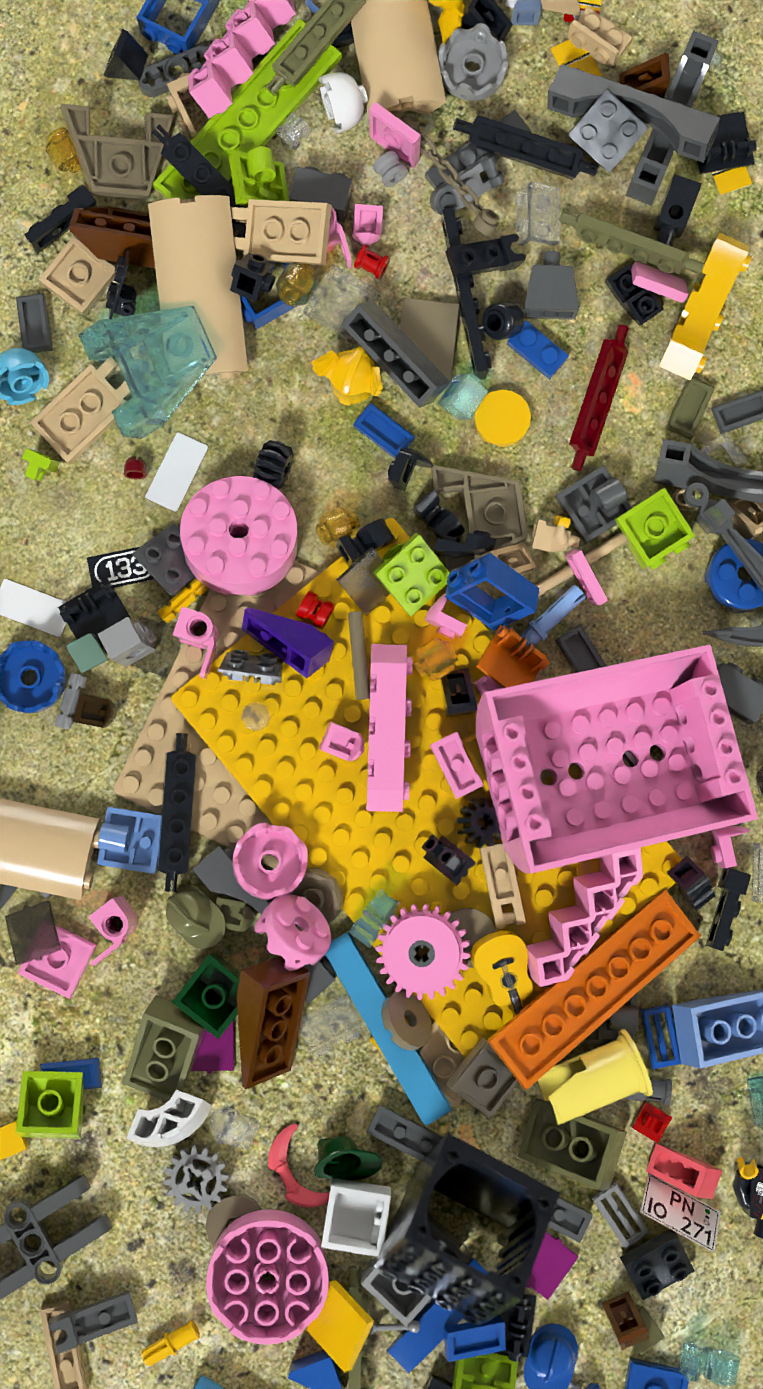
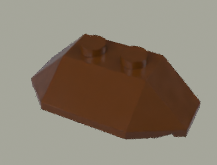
[69,206,155,268]

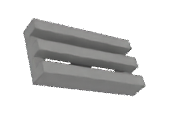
[591,1180,650,1250]

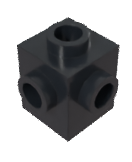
[230,253,275,302]

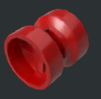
[296,591,335,630]

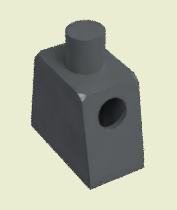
[523,251,579,320]

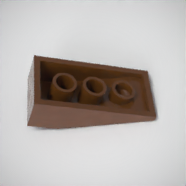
[237,956,311,1089]

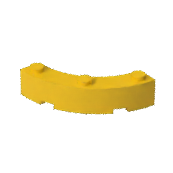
[659,232,752,380]

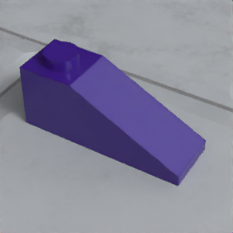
[242,607,334,678]

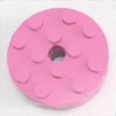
[180,476,298,596]
[206,1209,329,1345]

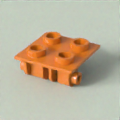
[476,625,550,688]

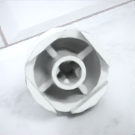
[318,72,368,134]

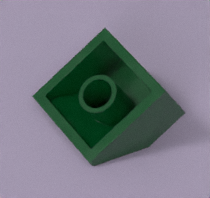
[172,951,241,1039]

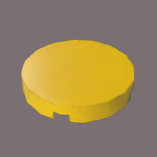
[474,389,531,447]

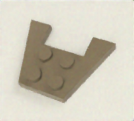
[60,103,174,200]
[431,465,528,573]

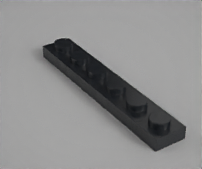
[441,208,492,381]

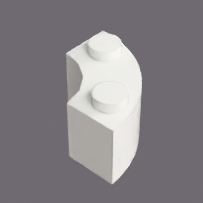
[126,1090,212,1147]

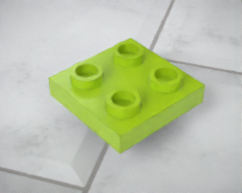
[229,146,289,207]
[373,533,450,616]
[453,1353,518,1389]

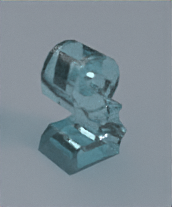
[348,888,400,948]
[678,1342,741,1386]

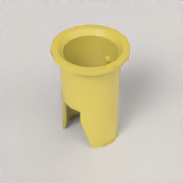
[537,1029,653,1125]

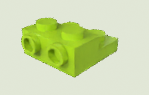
[615,487,695,570]

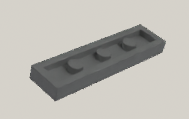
[425,110,531,190]

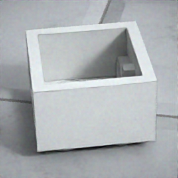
[321,1178,391,1257]

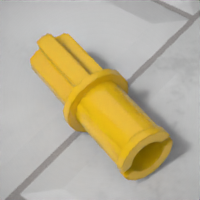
[141,1320,200,1367]

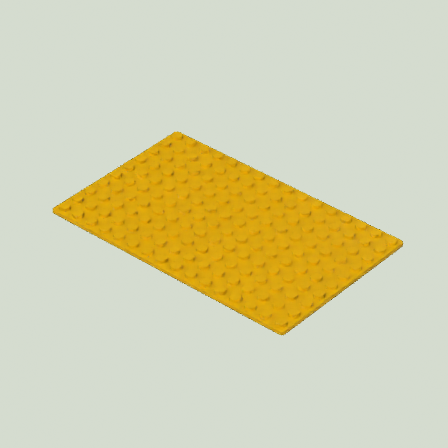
[171,518,682,1058]

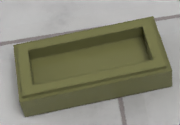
[665,377,715,440]

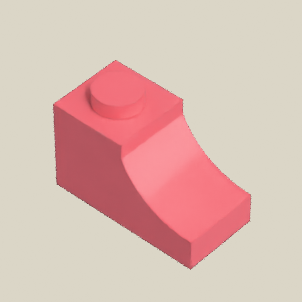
[646,1143,722,1199]

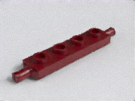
[569,324,629,471]

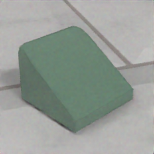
[66,633,108,673]

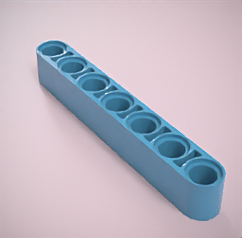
[325,931,452,1126]

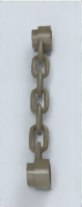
[400,113,499,236]

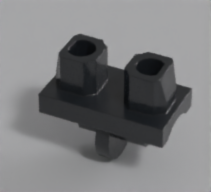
[422,835,476,886]

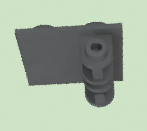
[132,523,195,596]
[218,650,284,685]

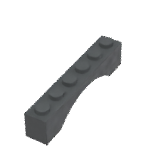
[625,31,719,206]
[547,64,720,163]
[654,439,763,503]
[192,846,336,1004]

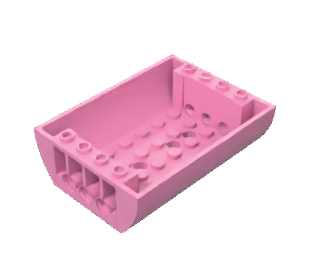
[476,644,758,874]

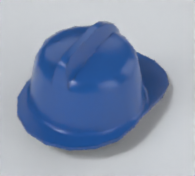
[524,1323,578,1389]

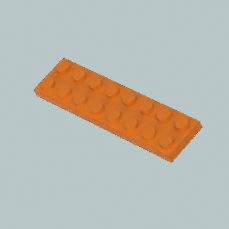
[487,890,701,1090]

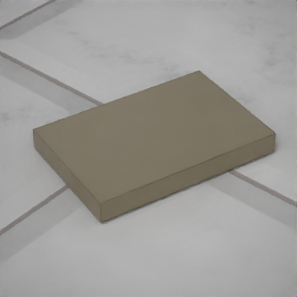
[394,298,459,389]

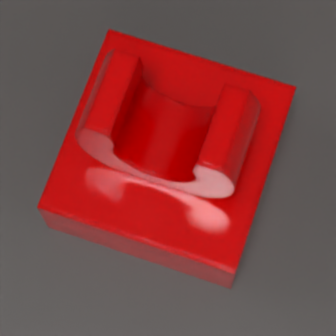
[630,1100,672,1143]

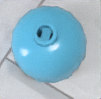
[0,348,50,405]

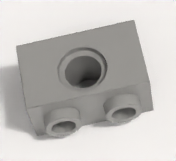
[97,617,157,667]

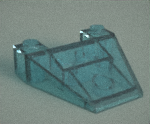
[79,306,217,439]

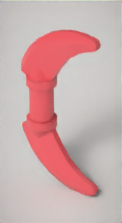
[268,1123,330,1208]

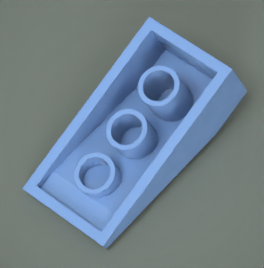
[672,989,763,1068]

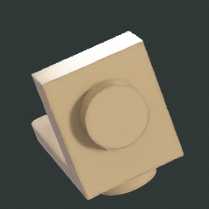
[166,73,196,140]

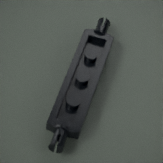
[453,115,598,180]
[152,124,248,238]
[157,733,196,892]

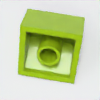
[16,1071,84,1139]

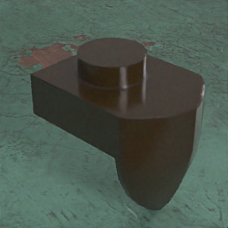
[73,693,117,728]

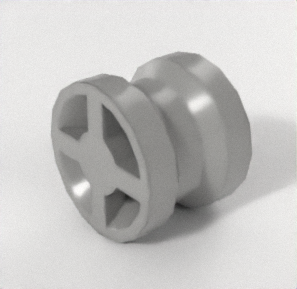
[373,151,408,188]

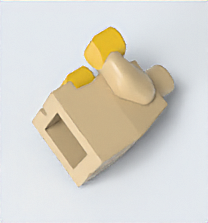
[529,515,580,552]

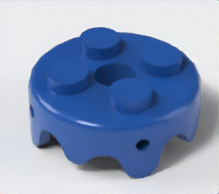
[704,538,763,613]
[0,640,66,714]

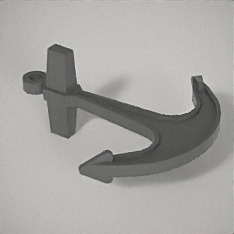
[684,483,763,647]

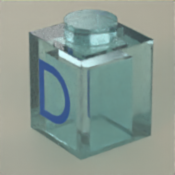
[438,373,488,420]

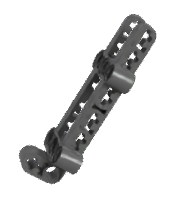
[0,1174,114,1300]

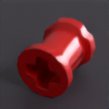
[354,244,390,280]

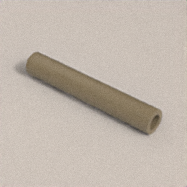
[348,611,370,700]

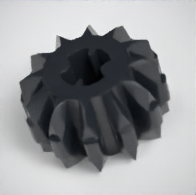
[253,440,294,490]
[455,797,502,848]

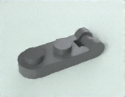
[430,153,505,215]

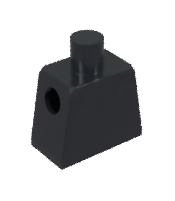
[653,174,702,246]

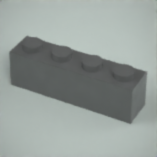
[342,300,451,408]

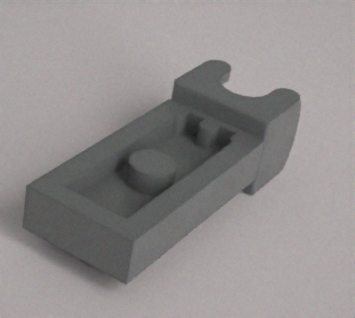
[48,1290,138,1354]

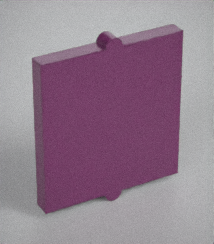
[191,1020,234,1074]
[526,1231,579,1300]

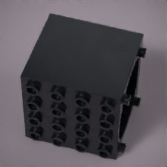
[374,1133,560,1325]

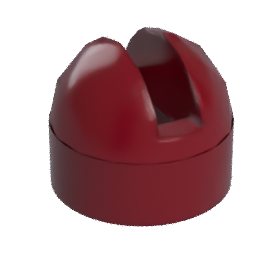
[124,456,147,480]

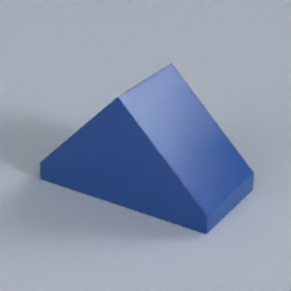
[288,1350,346,1389]

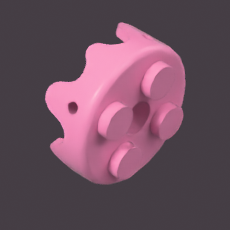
[232,823,308,900]
[255,894,331,971]

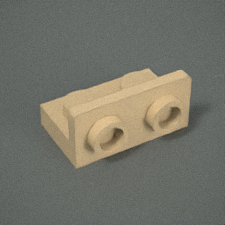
[567,7,633,69]

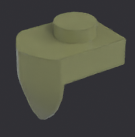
[216,897,256,932]

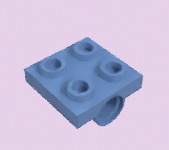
[97,807,161,874]

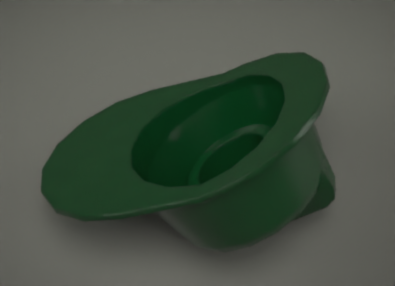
[313,1136,382,1180]

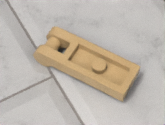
[479,843,526,930]

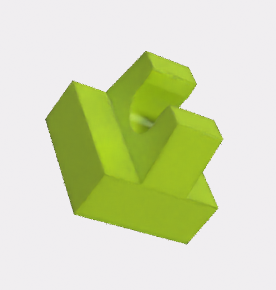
[21,448,60,482]

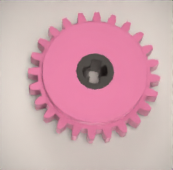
[375,903,471,1000]

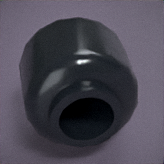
[482,301,524,340]

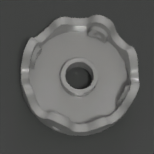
[438,23,508,101]

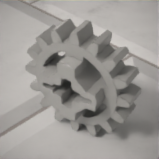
[164,1144,230,1213]

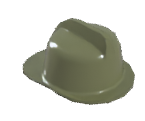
[166,886,226,949]

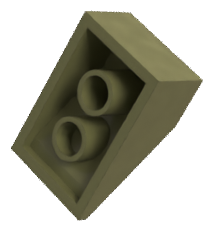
[123,995,206,1102]
[517,1099,627,1190]

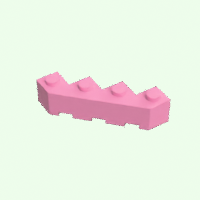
[188,0,296,118]
[367,644,413,812]
[526,847,643,987]

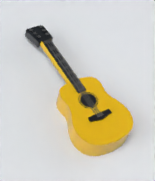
[470,931,533,1016]

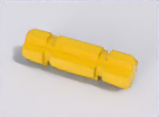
[157,578,208,623]

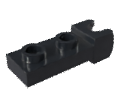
[25,185,97,254]
[445,234,526,278]
[705,868,751,951]

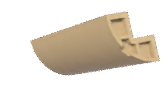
[351,0,446,118]
[148,195,248,384]
[0,798,100,900]

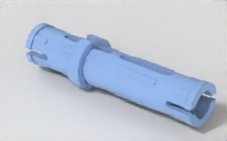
[520,584,586,645]

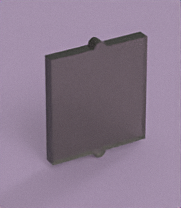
[336,547,390,616]
[130,616,181,678]
[5,901,61,966]

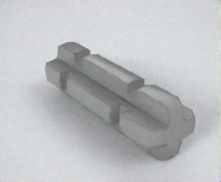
[55,673,87,729]

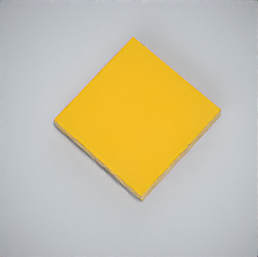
[306,1280,374,1373]

